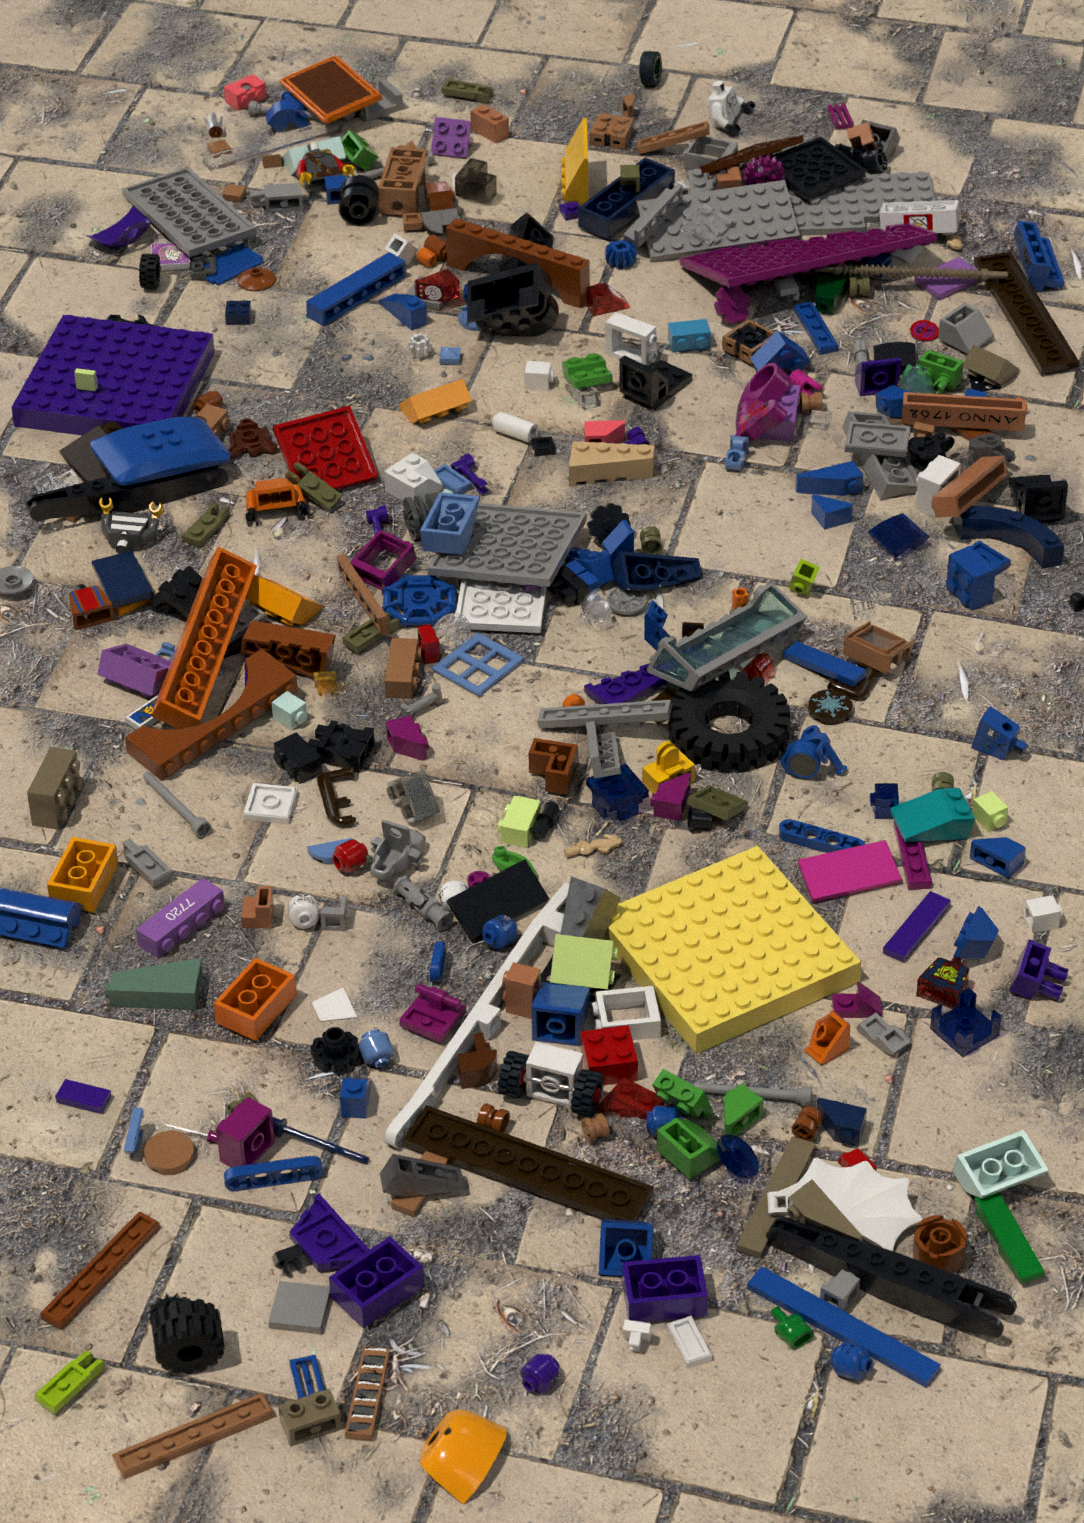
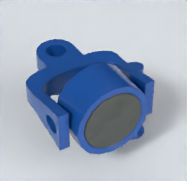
[780,725,847,779]

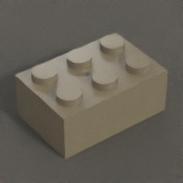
[27,747,83,830]

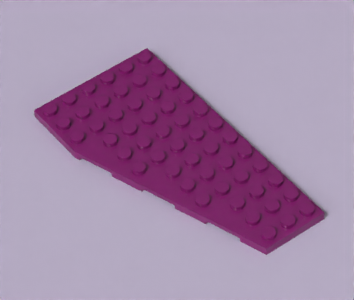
[679,223,937,289]

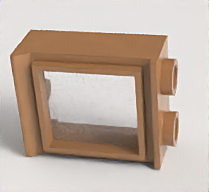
[843,621,913,674]

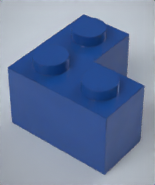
[750,330,811,372]

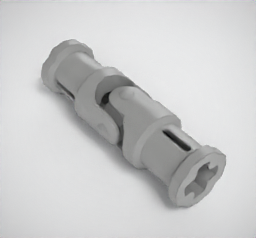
[393,875,454,931]

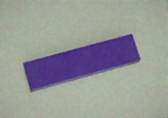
[883,891,951,963]

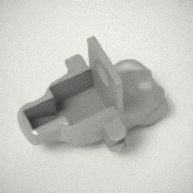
[370,820,426,880]

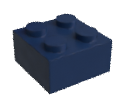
[225,300,251,325]

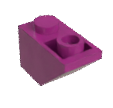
[386,715,429,761]

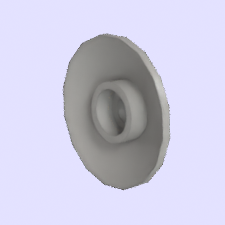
[0,566,34,595]

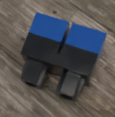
[548,560,599,606]

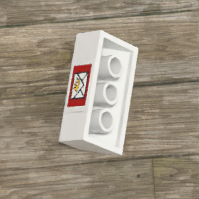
[880,200,959,235]

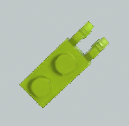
[34,1351,105,1414]

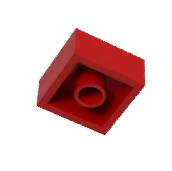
[417,624,440,665]

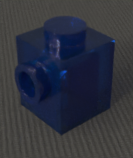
[870,783,899,819]

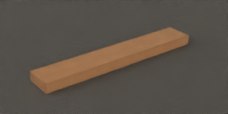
[336,554,390,636]
[112,1392,274,1480]

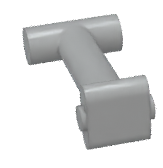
[401,683,443,717]

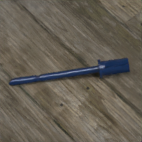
[272,1116,369,1165]

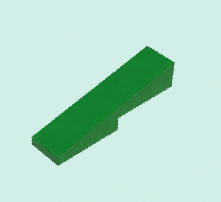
[975,1192,1045,1283]

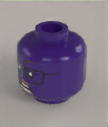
[520,1354,560,1394]

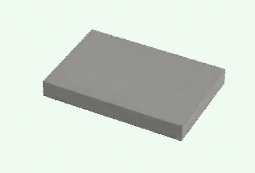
[845,421,911,457]

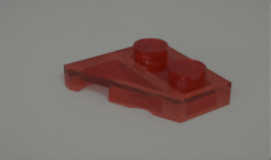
[597,1077,665,1120]

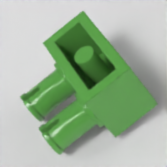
[912,350,964,394]

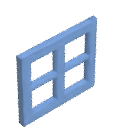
[432,633,524,696]

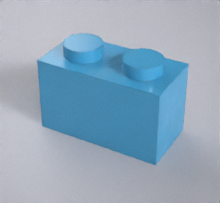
[668,319,711,352]

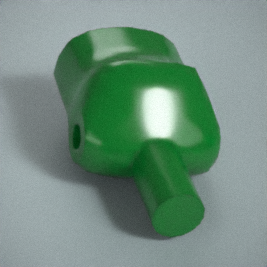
[771,1306,814,1350]

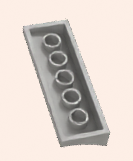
[842,411,918,501]

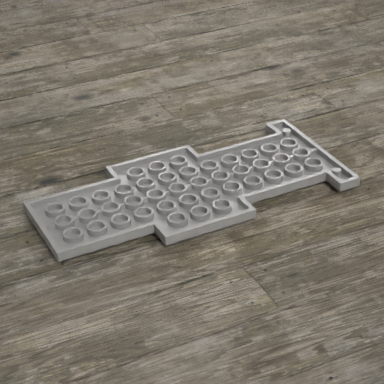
[688,169,936,236]

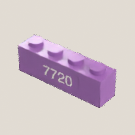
[136,878,225,959]

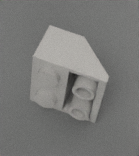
[938,303,994,354]

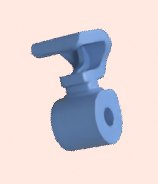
[725,435,749,471]

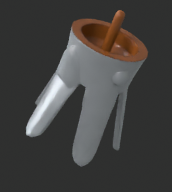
[204,112,223,138]

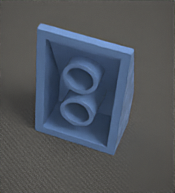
[420,492,480,555]

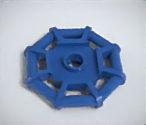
[381,574,457,628]

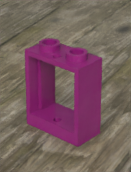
[350,530,416,591]

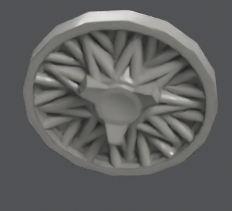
[607,587,647,615]

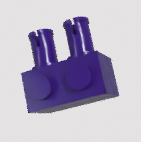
[1009,939,1069,1001]

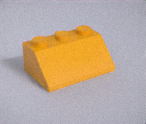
[398,379,472,424]
[245,574,323,626]

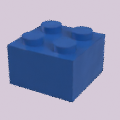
[946,546,996,611]

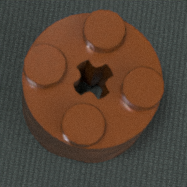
[913,1215,967,1273]

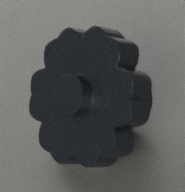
[587,503,631,544]
[311,1027,361,1073]

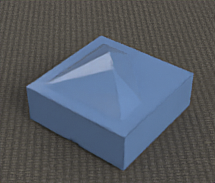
[439,347,461,365]

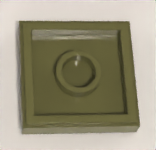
[686,785,749,820]

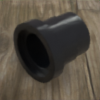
[687,807,712,830]

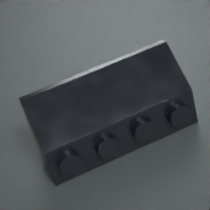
[499,212,554,272]

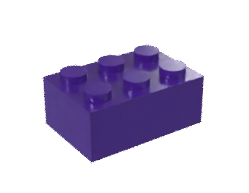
[329,1236,424,1328]
[622,1255,708,1322]

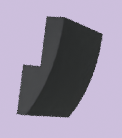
[873,342,918,375]

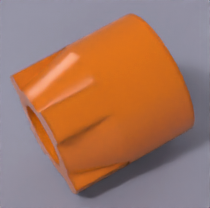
[417,247,437,268]
[732,587,749,610]

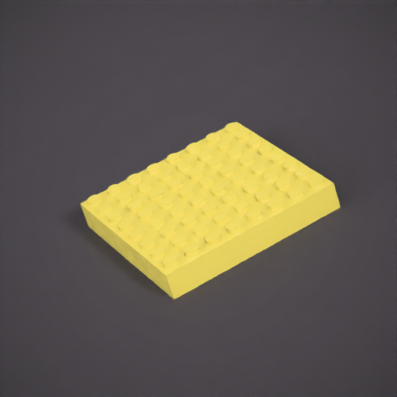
[603,846,861,1054]

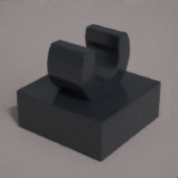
[272,1244,303,1276]

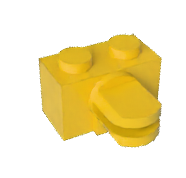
[642,741,695,794]

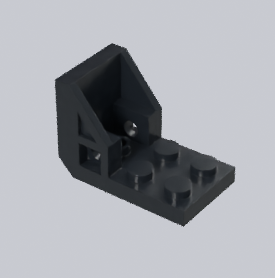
[619,355,692,409]
[1008,475,1068,521]

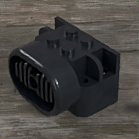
[467,263,559,336]

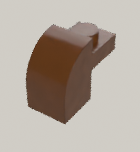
[457,1033,497,1089]

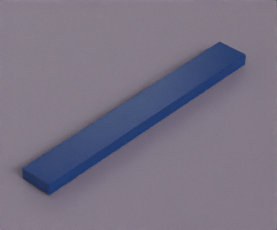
[747,1266,941,1387]

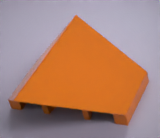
[804,1010,851,1065]

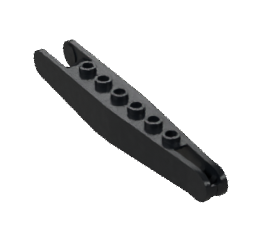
[25,465,229,521]
[766,1216,1017,1338]

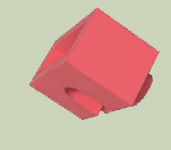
[224,74,267,111]

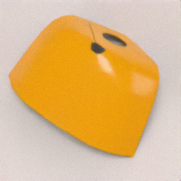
[420,1410,507,1505]

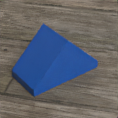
[811,494,853,530]

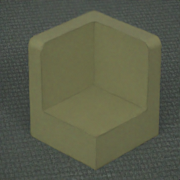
[620,165,640,192]

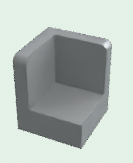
[320,895,348,931]

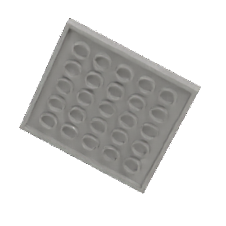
[427,503,587,587]

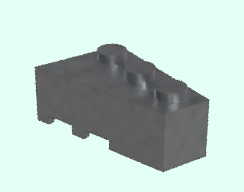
[561,876,621,939]

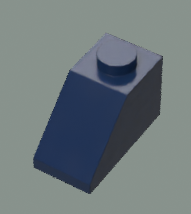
[817,1097,867,1147]

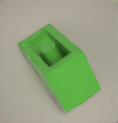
[724,1083,763,1142]

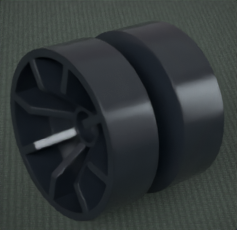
[339,175,379,226]

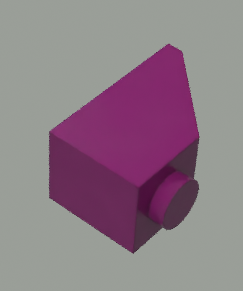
[650,773,691,821]

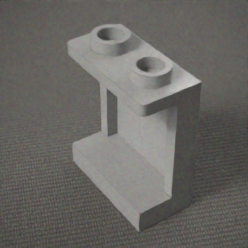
[355,78,403,122]

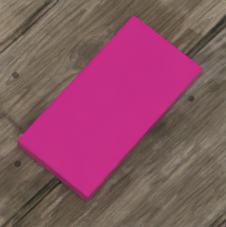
[797,840,901,903]

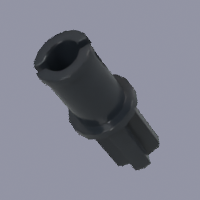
[532,801,559,839]

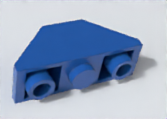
[953,906,999,959]

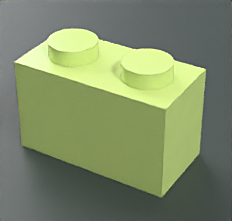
[498,795,541,848]

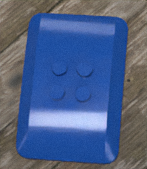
[90,417,231,486]

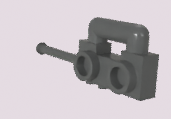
[190,253,216,280]

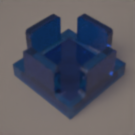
[586,763,649,821]

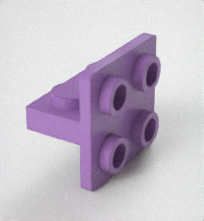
[431,117,473,158]

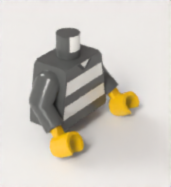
[99,498,164,554]

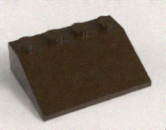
[60,422,123,482]

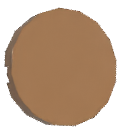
[144,1131,194,1175]

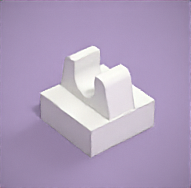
[623,1320,652,1352]

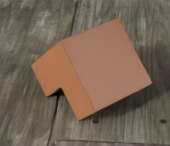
[846,122,877,151]
[716,167,742,190]
[241,886,274,928]

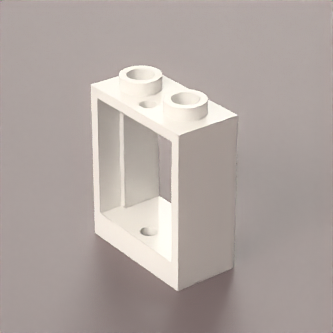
[605,312,657,366]
[591,986,661,1040]

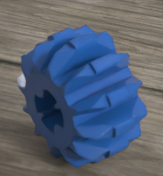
[605,239,637,269]

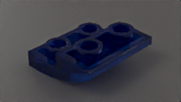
[868,513,930,559]

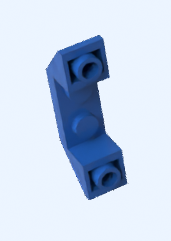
[644,600,712,670]

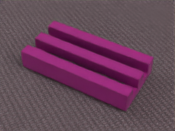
[827,103,853,130]

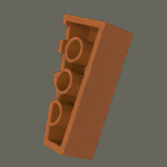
[240,620,336,681]

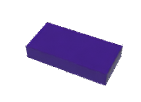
[55,1079,111,1114]

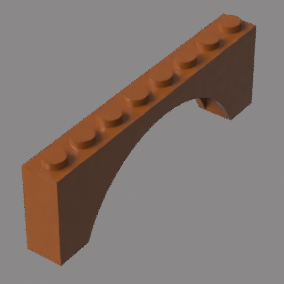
[446,218,590,308]
[125,649,298,781]

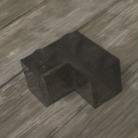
[455,158,497,204]
[387,769,440,823]

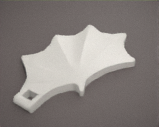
[767,1158,922,1251]

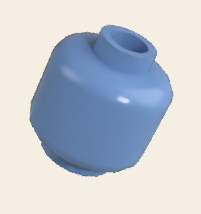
[358,1029,394,1068]

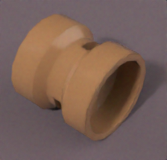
[800,392,823,413]

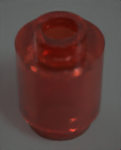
[744,653,774,681]

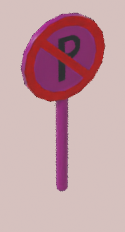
[910,320,939,342]

